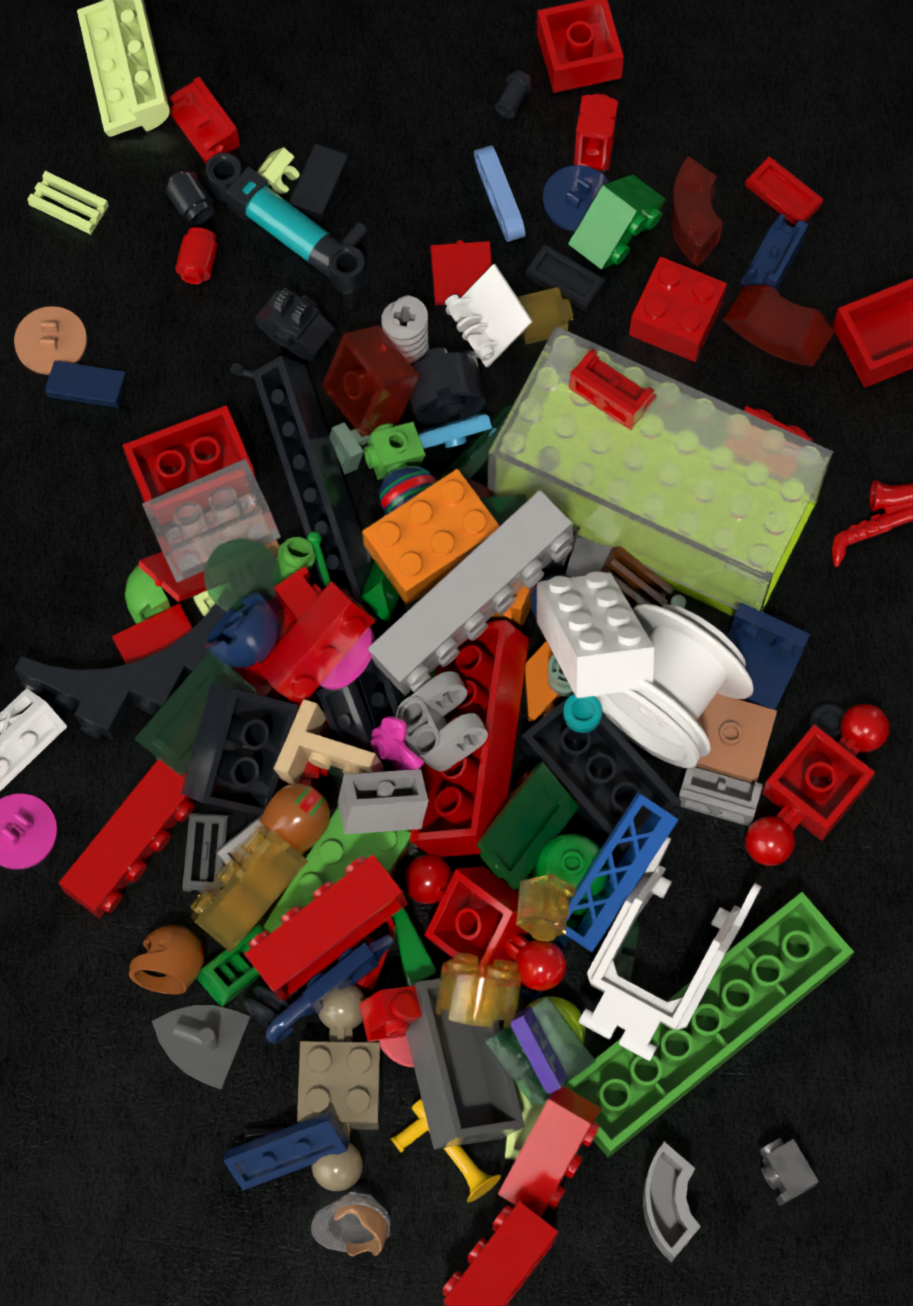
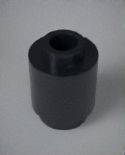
[165,171,215,226]

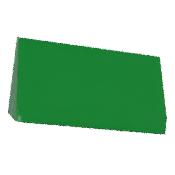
[361,561,400,623]

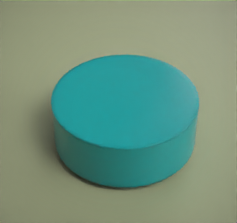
[563,694,602,733]

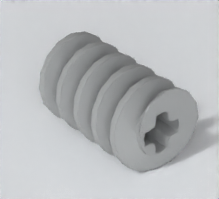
[382,295,429,365]

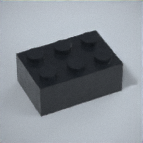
[181,682,299,816]

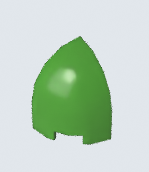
[125,565,171,624]

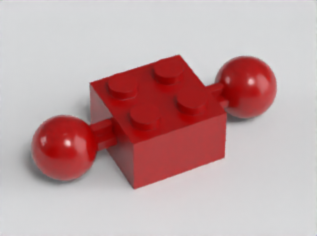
[745,703,889,866]
[404,855,566,991]

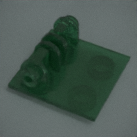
[485,997,596,1106]

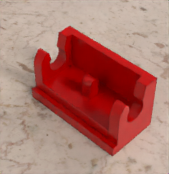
[169,77,240,164]
[569,349,656,431]

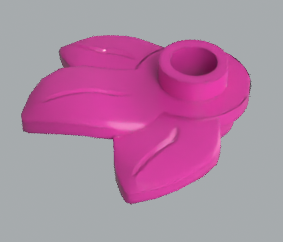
[371,716,424,771]

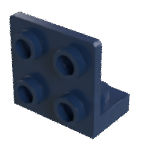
[727,603,810,710]

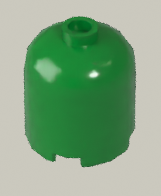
[531,833,608,920]

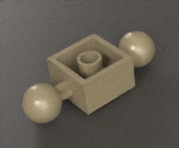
[297,985,381,1191]

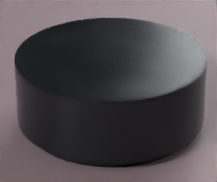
[809,704,845,742]

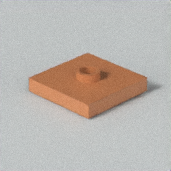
[696,693,777,784]

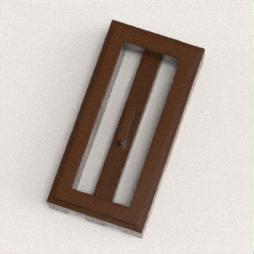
[600,546,674,607]

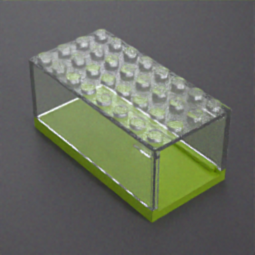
[488,326,833,617]

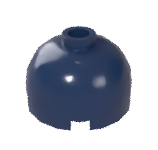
[205,592,280,668]

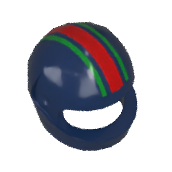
[379,466,438,515]

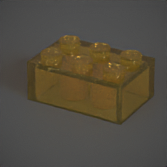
[190,828,308,952]

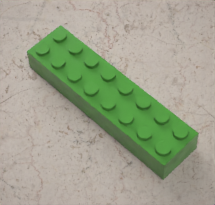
[563,892,854,1158]

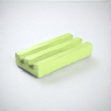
[28,171,108,235]

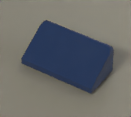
[45,361,126,408]

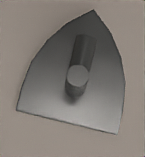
[152,1005,251,1090]

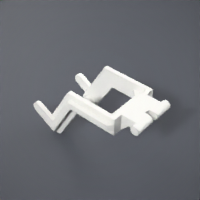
[579,837,762,1061]

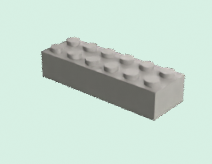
[367,490,573,696]

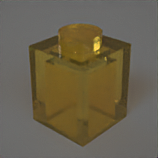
[517,287,573,344]

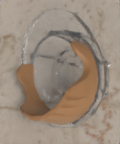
[311,1192,390,1256]

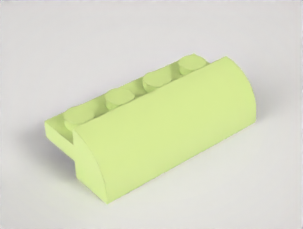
[77,0,170,137]

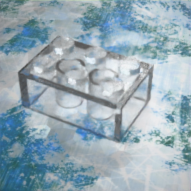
[142,459,281,583]

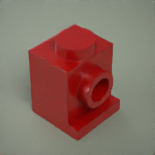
[274,566,322,624]
[359,986,422,1042]

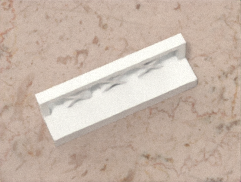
[0,689,67,791]

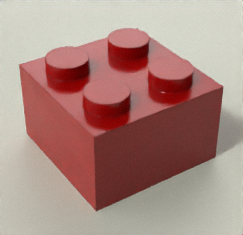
[537,0,624,93]
[629,256,727,362]

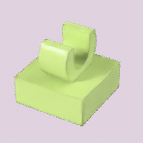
[257,147,300,194]

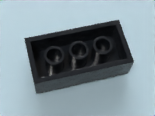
[520,693,681,861]

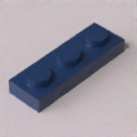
[223,1111,349,1190]

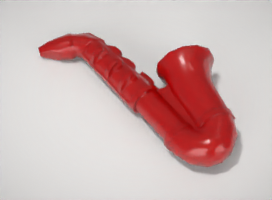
[832,480,913,567]

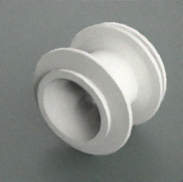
[595,604,754,768]

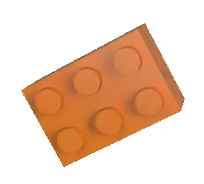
[362,469,500,605]

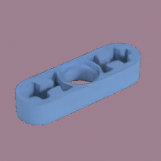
[474,145,525,242]

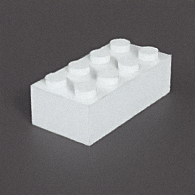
[537,572,654,698]

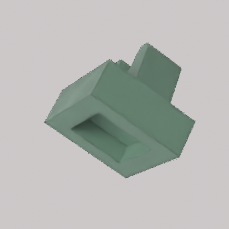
[329,422,370,475]

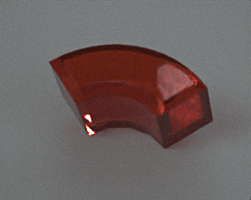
[670,156,723,266]
[723,285,835,366]

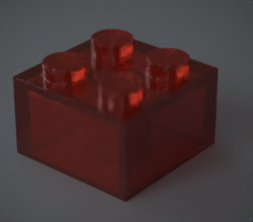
[322,325,419,437]

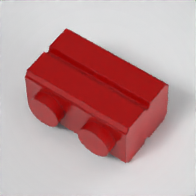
[574,94,618,171]

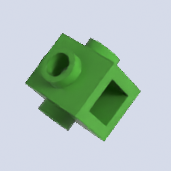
[364,422,425,480]

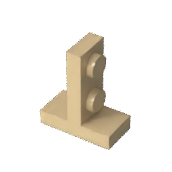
[274,699,384,784]

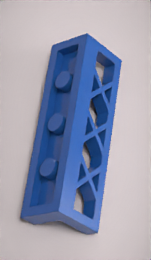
[551,793,679,952]

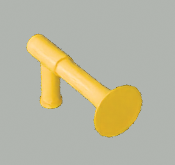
[390,1099,501,1202]

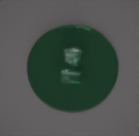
[204,538,280,612]

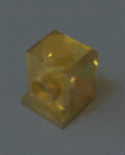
[516,874,576,941]

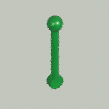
[307,531,331,588]

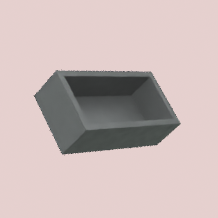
[406,974,525,1150]

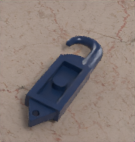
[266,934,395,1043]

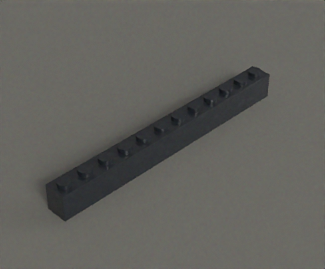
[252,356,414,772]

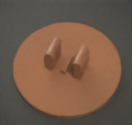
[14,306,87,375]

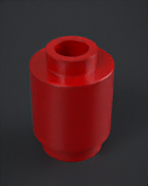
[175,227,218,284]

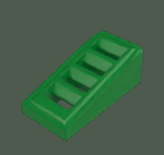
[393,908,437,987]
[198,924,265,1007]

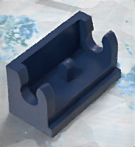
[741,214,808,299]

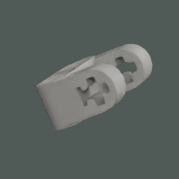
[396,671,488,771]

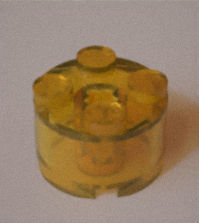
[435,953,522,1027]

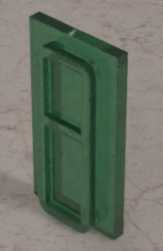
[438,400,528,482]
[135,652,256,777]

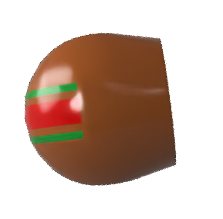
[259,784,330,855]
[129,924,204,995]

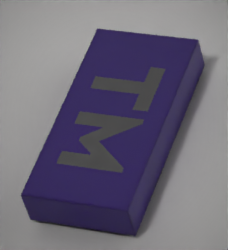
[510,1006,567,1094]

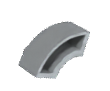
[643,1142,701,1262]

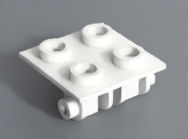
[445,264,533,367]

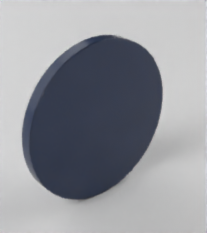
[543,165,610,231]

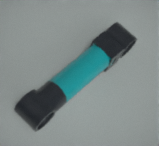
[206,153,368,294]

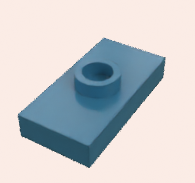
[417,413,492,449]

